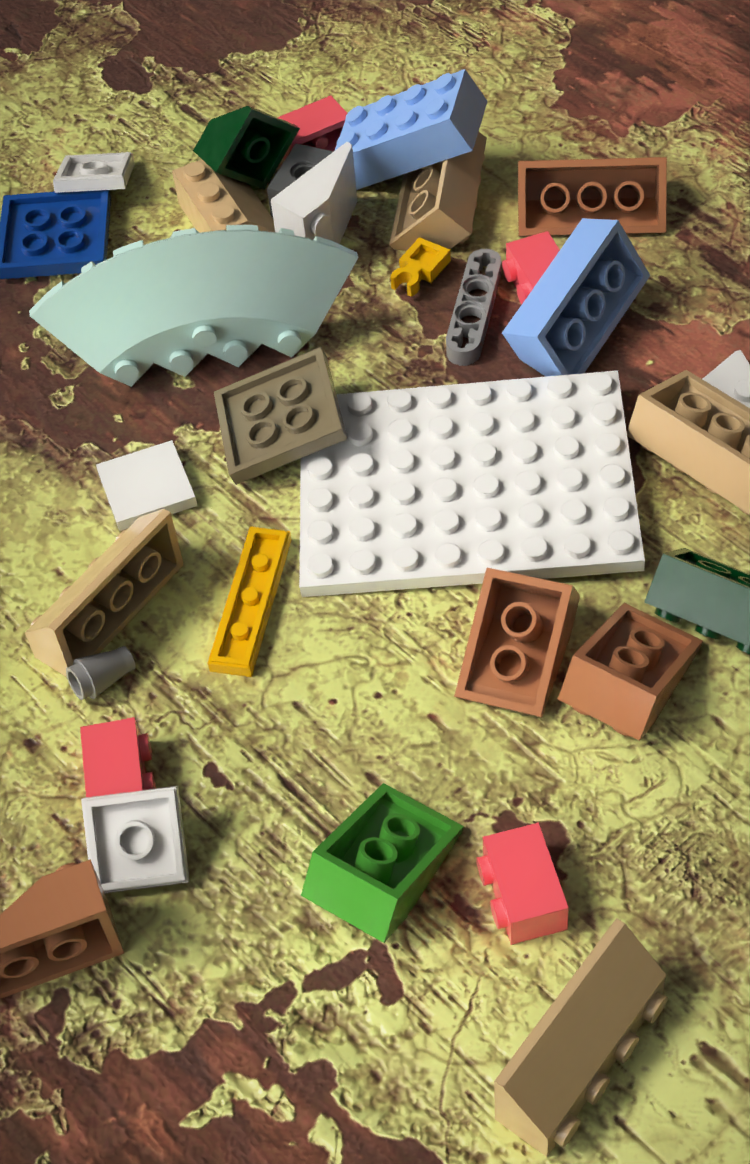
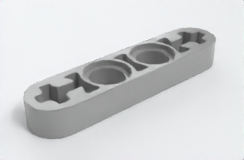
[446,249,501,366]

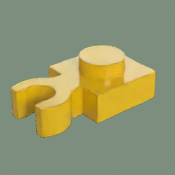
[390,237,451,297]

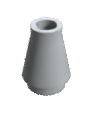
[66,646,135,700]

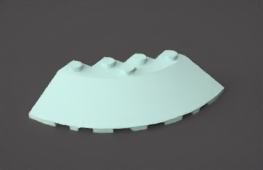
[29,225,358,387]

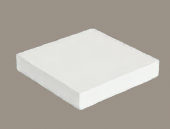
[53,152,135,193]
[96,440,197,531]
[81,786,189,893]

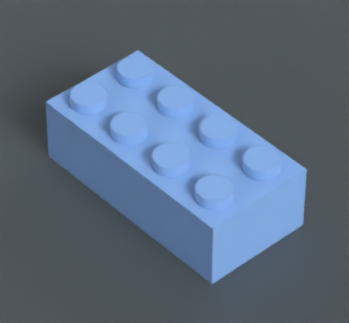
[334,69,487,190]

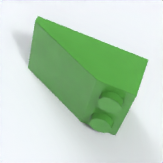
[301,783,464,943]

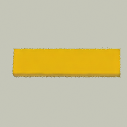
[208,526,292,677]

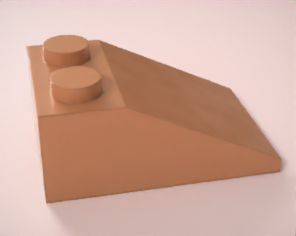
[454,567,580,718]
[558,603,703,741]
[0,859,124,999]

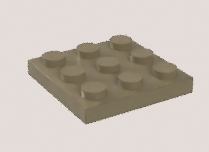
[214,347,348,485]

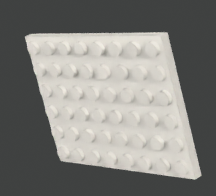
[299,370,645,597]

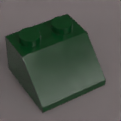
[193,106,300,190]

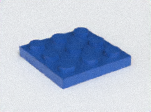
[0,190,111,279]

